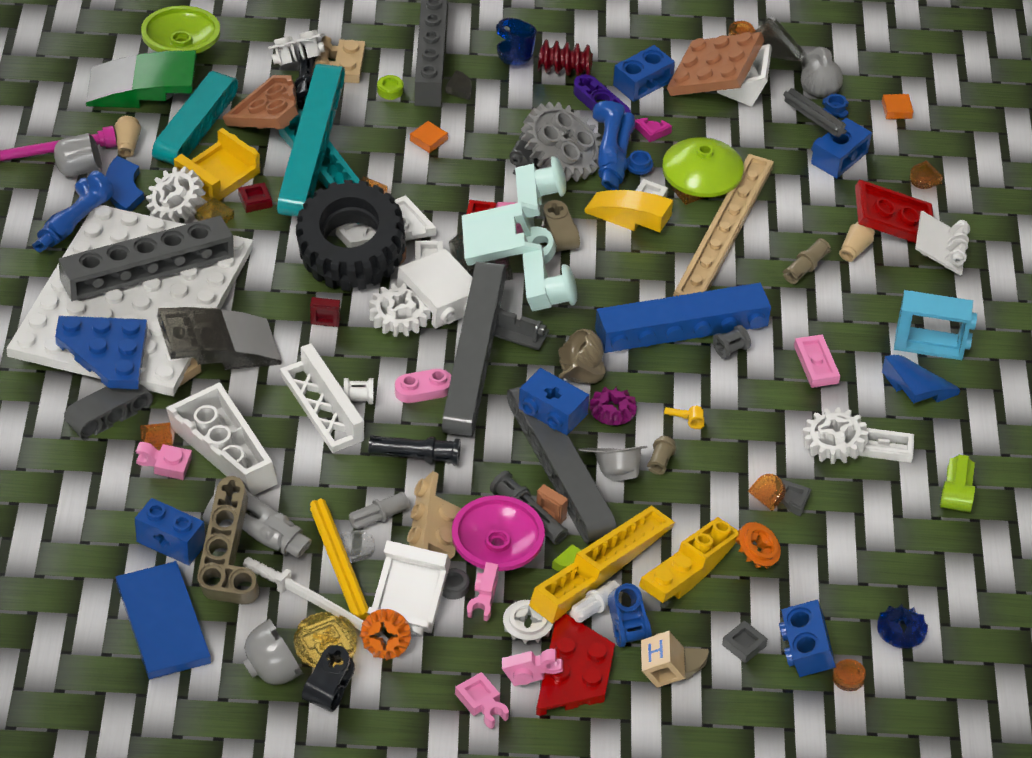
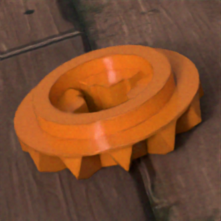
[735,522,781,569]
[360,609,411,660]

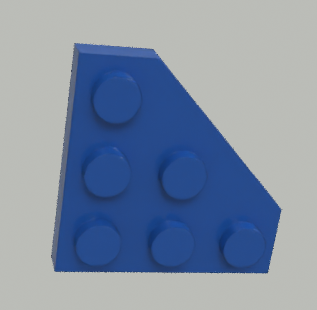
[55,316,147,389]

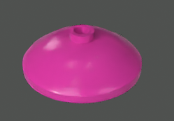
[452,495,545,571]

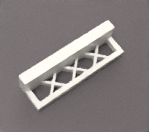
[280,343,364,453]

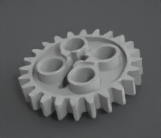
[521,102,601,181]

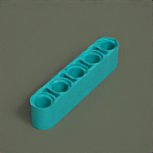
[152,71,238,165]

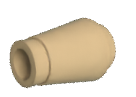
[114,116,141,157]
[839,222,875,262]

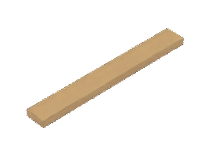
[673,154,774,296]

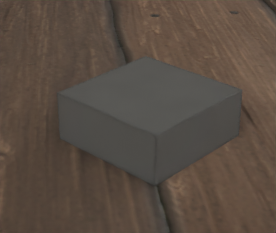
[722,620,768,663]

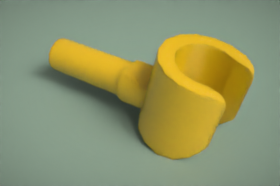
[664,405,704,429]

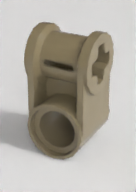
[541,200,580,253]

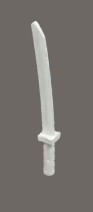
[243,557,388,646]

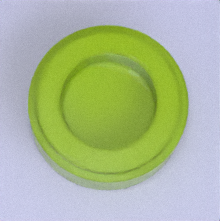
[377,75,404,100]

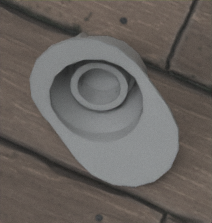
[578,446,647,481]

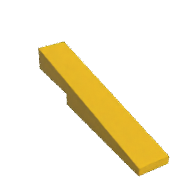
[529,505,675,624]

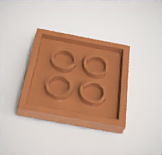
[667,32,765,96]

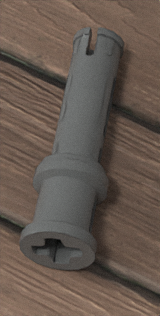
[490,471,568,545]

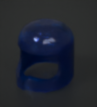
[496,18,537,66]

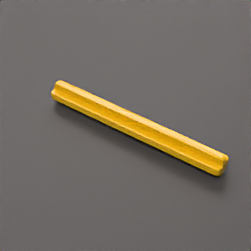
[310,498,368,620]

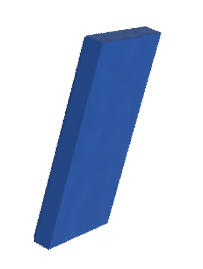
[116,561,211,679]

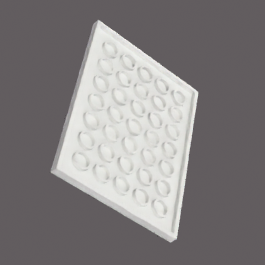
[7,205,253,397]

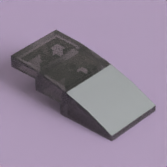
[157,307,282,370]

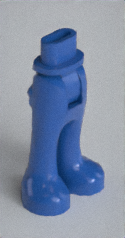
[593,101,635,190]
[32,170,114,252]

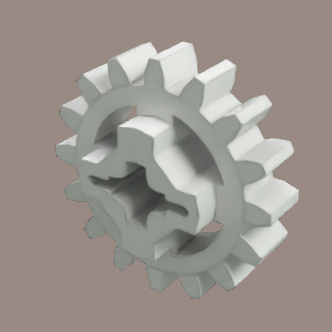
[146,166,206,222]
[369,283,431,337]
[803,407,868,464]

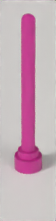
[0,126,117,161]

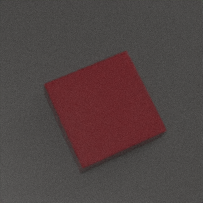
[238,182,273,213]
[310,297,341,327]

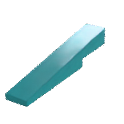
[278,109,360,224]

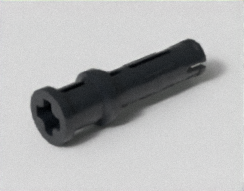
[295,45,315,109]
[368,435,461,466]

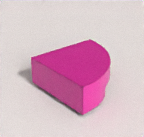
[635,118,672,142]

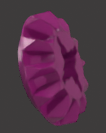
[590,386,637,425]

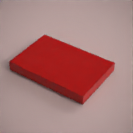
[855,179,933,243]

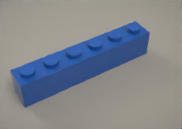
[595,282,771,353]

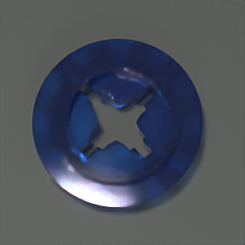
[877,604,928,648]

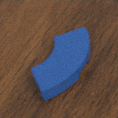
[106,156,144,211]

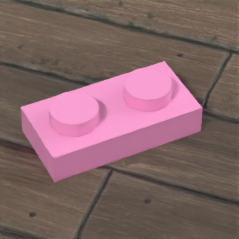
[794,334,840,388]

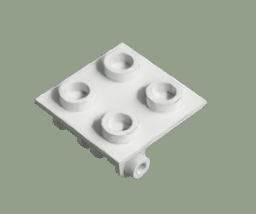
[268,30,325,66]
[915,211,970,276]

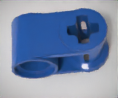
[608,583,652,647]

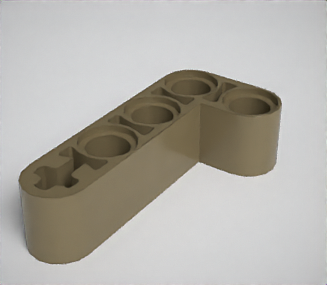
[197,476,260,604]

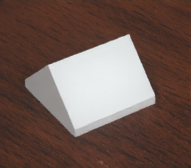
[717,44,772,107]

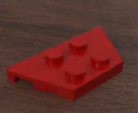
[536,613,615,716]

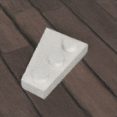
[336,195,436,248]

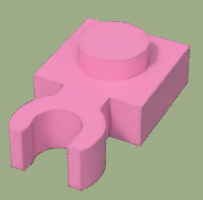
[502,649,563,686]
[455,672,509,729]

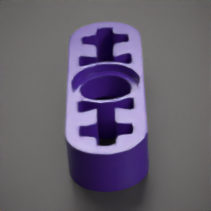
[573,74,631,113]

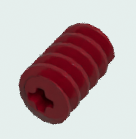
[538,39,593,76]

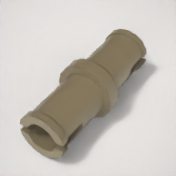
[783,238,831,284]

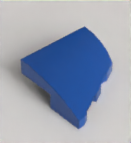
[882,355,960,404]

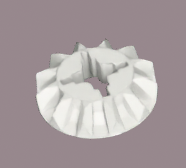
[503,600,553,644]

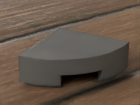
[780,480,811,517]

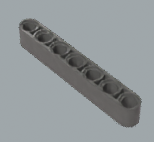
[442,262,506,436]
[507,386,617,544]

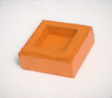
[882,94,913,119]
[410,121,448,153]

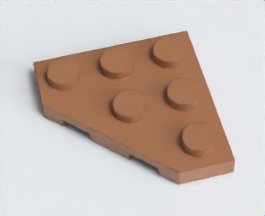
[222,75,298,130]

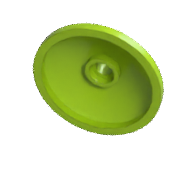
[141,6,220,55]
[662,137,744,197]

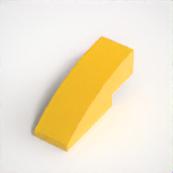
[585,190,673,233]

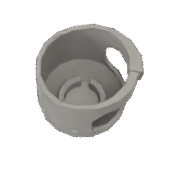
[54,133,102,177]

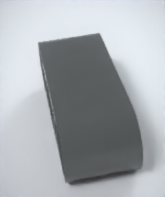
[64,384,153,440]

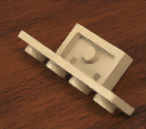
[407,471,461,559]

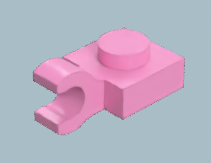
[136,442,192,480]
[467,562,499,621]

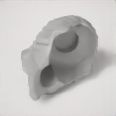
[801,47,843,98]

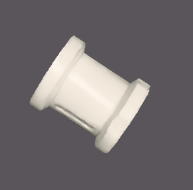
[344,378,373,404]

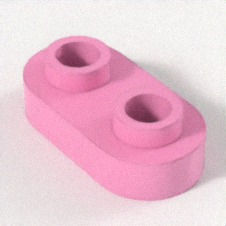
[395,369,451,403]

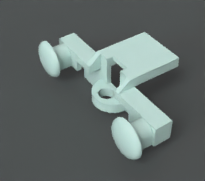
[462,156,577,312]

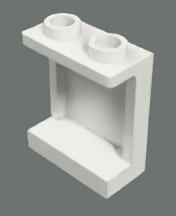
[396,249,472,328]
[367,540,451,636]

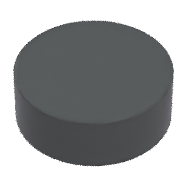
[442,568,469,600]

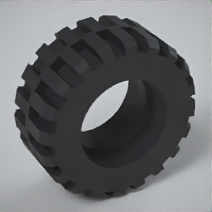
[296,180,406,291]

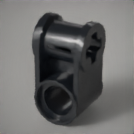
[302,645,355,712]

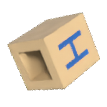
[641,631,685,688]

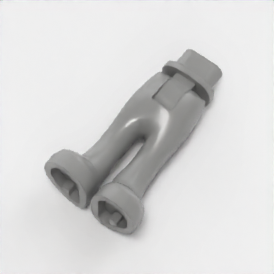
[203,482,312,558]

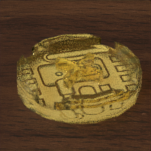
[294,612,357,668]

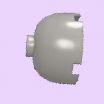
[243,619,303,685]

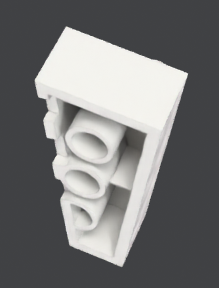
[166,382,278,496]

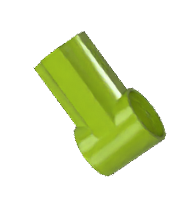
[940,454,975,513]

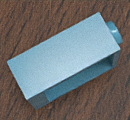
[894,290,977,360]

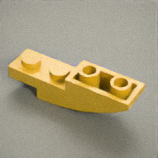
[639,517,739,603]

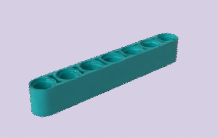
[277,64,345,217]

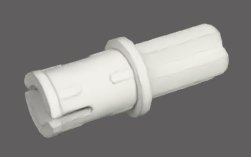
[569,580,622,623]

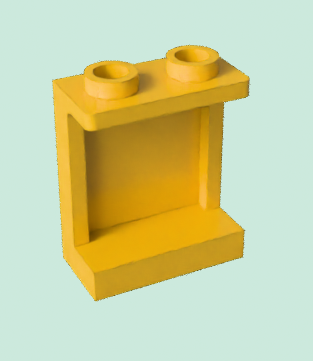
[174,128,260,205]

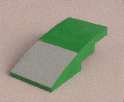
[86,50,197,108]

